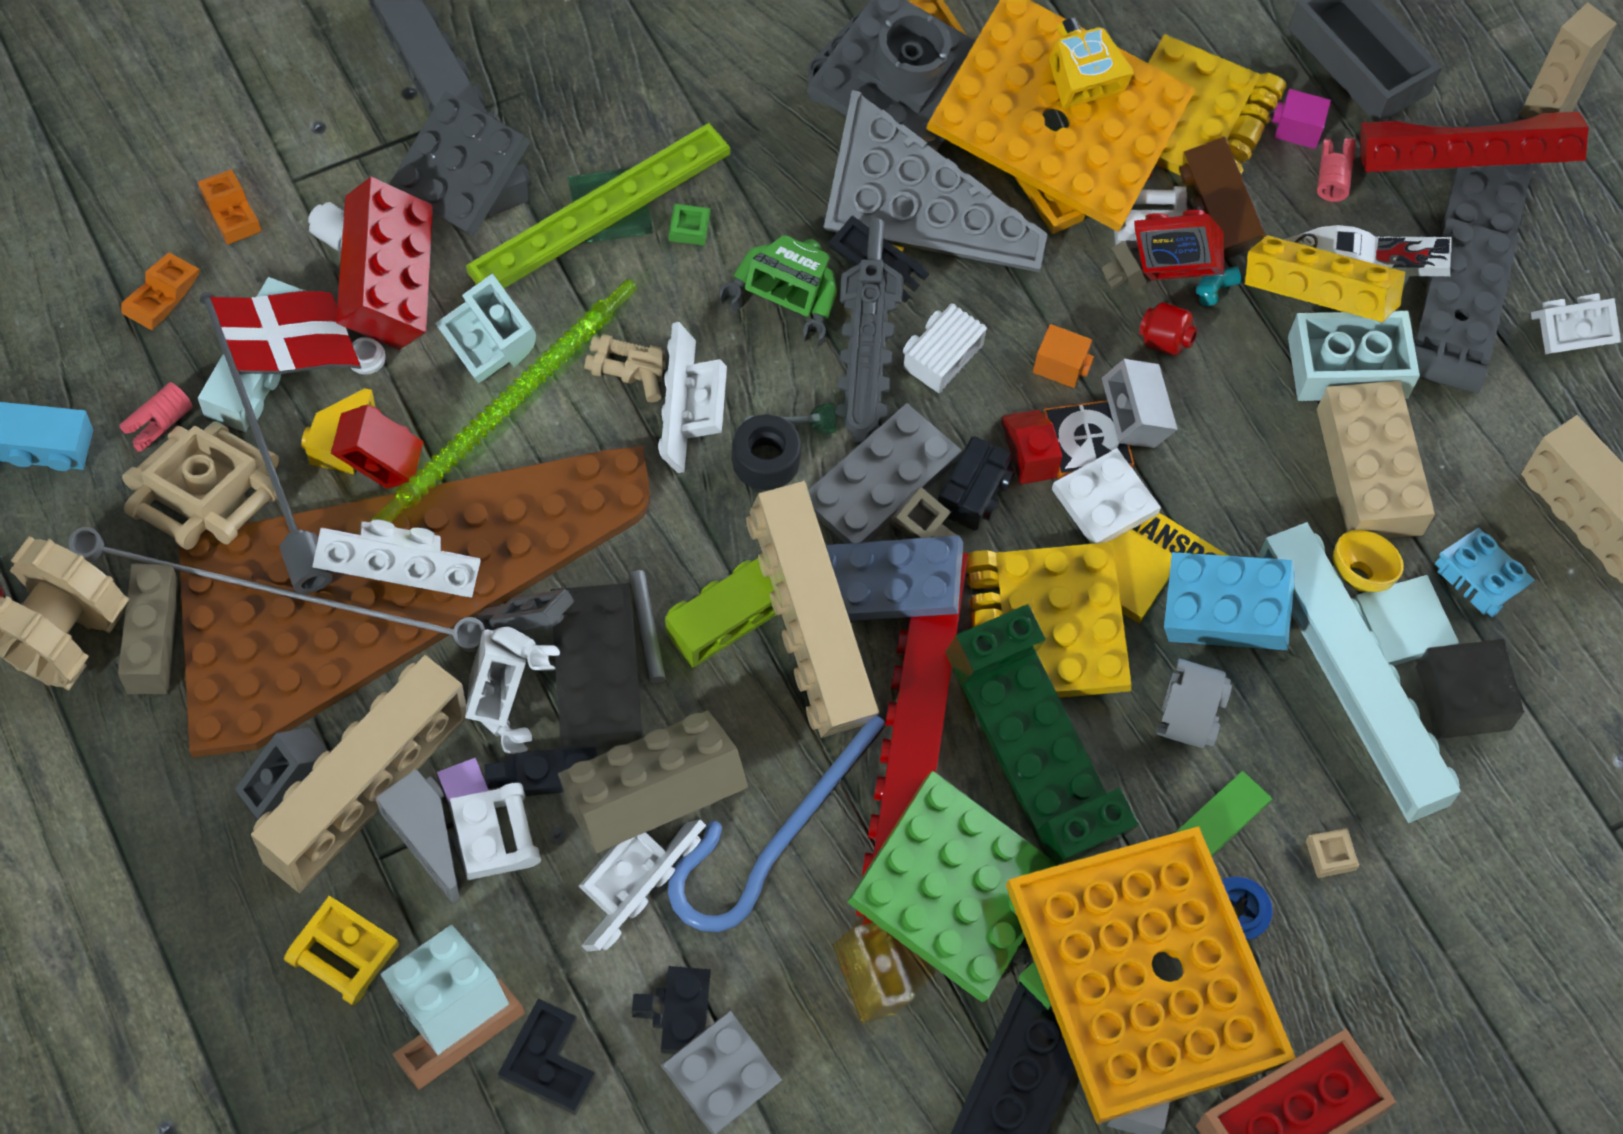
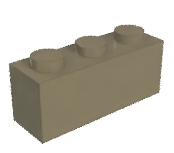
[118,564,181,694]

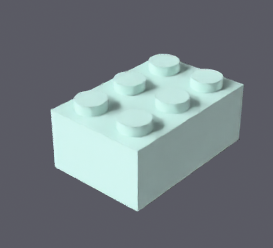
[1288,311,1420,401]

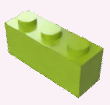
[665,558,776,668]

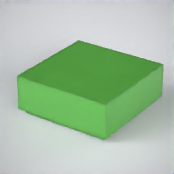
[669,204,710,246]

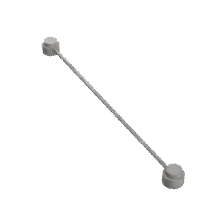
[68,527,486,653]

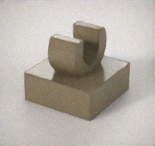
[1101,241,1147,291]

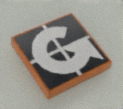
[1043,400,1134,480]

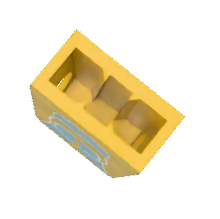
[1049,18,1134,109]

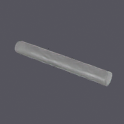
[629,570,666,683]

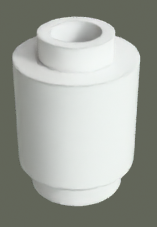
[308,202,344,252]

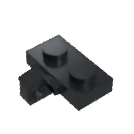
[631,966,711,1054]

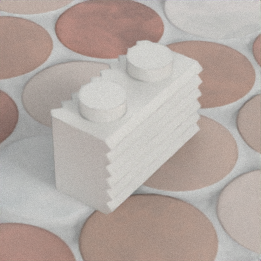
[903,304,987,393]

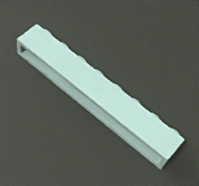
[1259,522,1461,823]

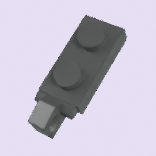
[476,589,574,633]

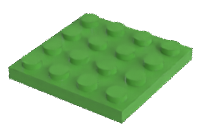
[847,771,1055,1002]

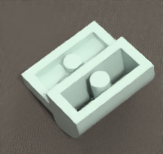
[435,273,536,384]

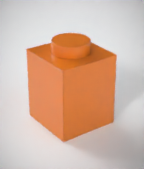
[1033,324,1095,388]

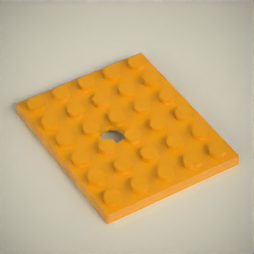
[926,0,1196,232]
[1005,826,1296,1124]

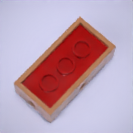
[1196,1029,1396,1134]

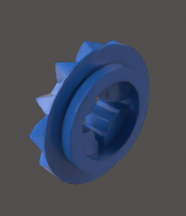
[1222,877,1272,940]

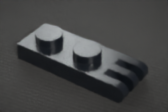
[829,215,930,303]

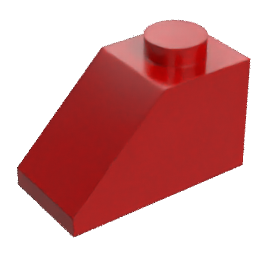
[1001,409,1063,485]

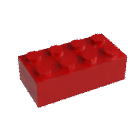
[336,177,433,350]

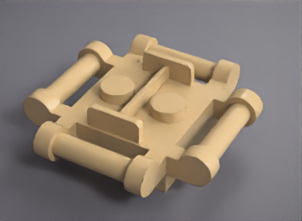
[122,421,279,550]

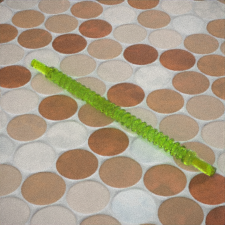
[371,279,637,523]

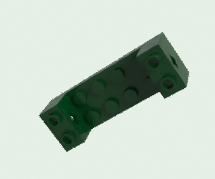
[945,604,1139,866]

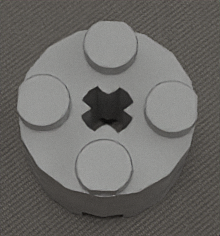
[1156,658,1232,749]

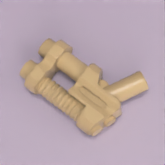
[584,334,665,403]

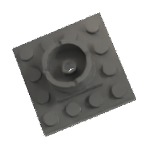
[807,0,975,152]

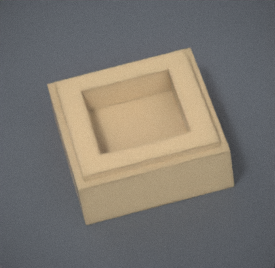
[1306,828,1360,878]

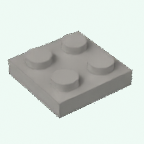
[661,1011,782,1134]

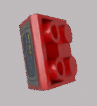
[1134,210,1224,281]

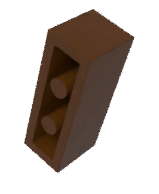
[1179,136,1265,260]

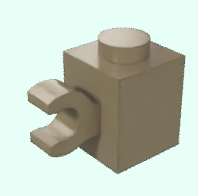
[888,487,957,539]

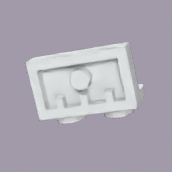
[1531,294,1621,354]

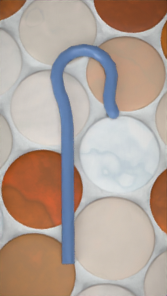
[668,715,885,932]

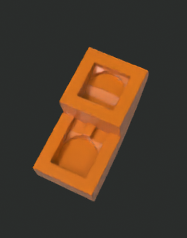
[197,169,262,245]
[121,252,199,330]

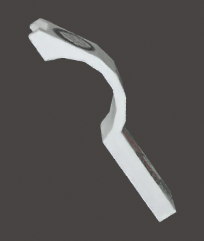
[1284,225,1452,276]

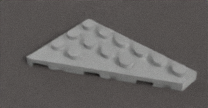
[824,90,1047,272]

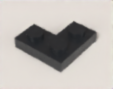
[498,998,595,1115]

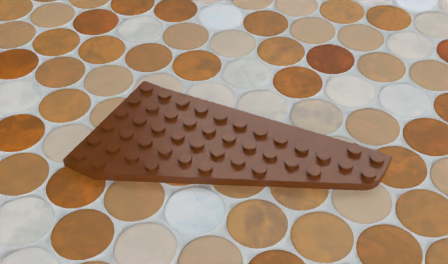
[179,446,650,758]

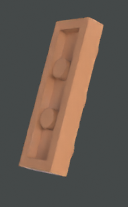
[393,979,525,1090]

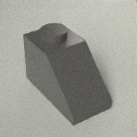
[235,727,328,819]

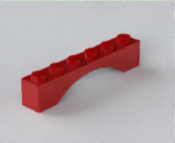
[1360,111,1589,172]

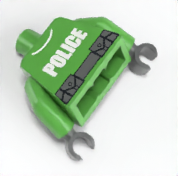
[719,236,837,346]

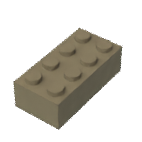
[558,710,749,853]

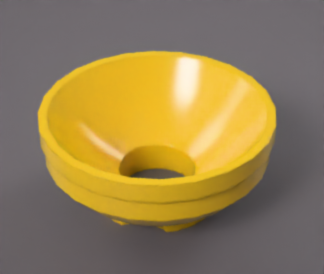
[1333,530,1404,592]

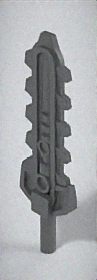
[835,219,904,443]

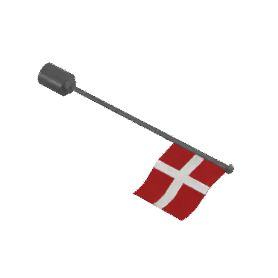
[200,291,361,594]

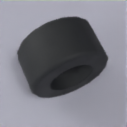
[731,414,801,490]

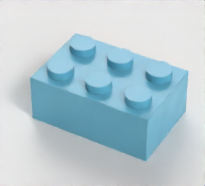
[1164,552,1295,650]

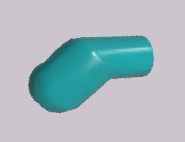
[1196,266,1241,306]

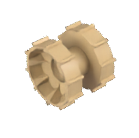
[0,536,129,690]

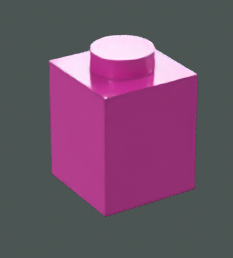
[1272,89,1331,149]

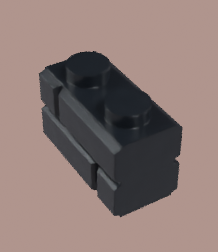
[938,436,1016,531]

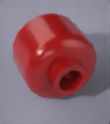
[1139,302,1198,356]

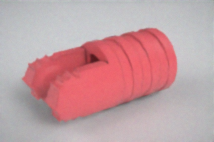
[1317,138,1356,202]
[120,382,193,452]

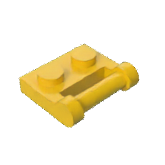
[284,896,399,1006]

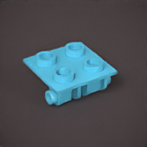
[1435,528,1535,617]

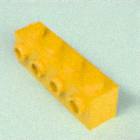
[1245,235,1405,323]

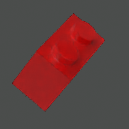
[330,405,423,489]

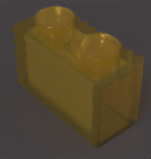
[832,922,915,1024]

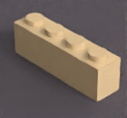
[1519,2,1617,119]

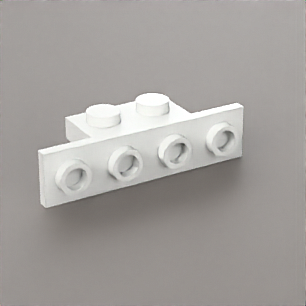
[658,322,727,473]
[312,520,480,598]
[579,820,706,951]

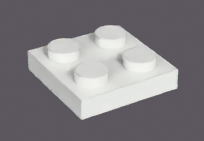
[1052,448,1161,544]

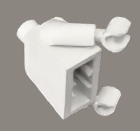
[465,627,560,754]

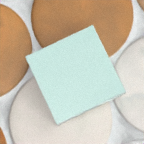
[1354,575,1459,666]

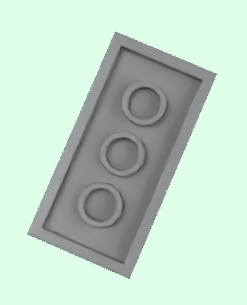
[808,403,962,544]

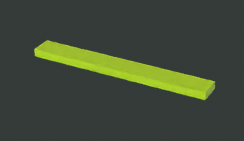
[466,123,730,288]

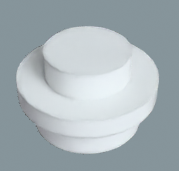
[351,337,386,374]

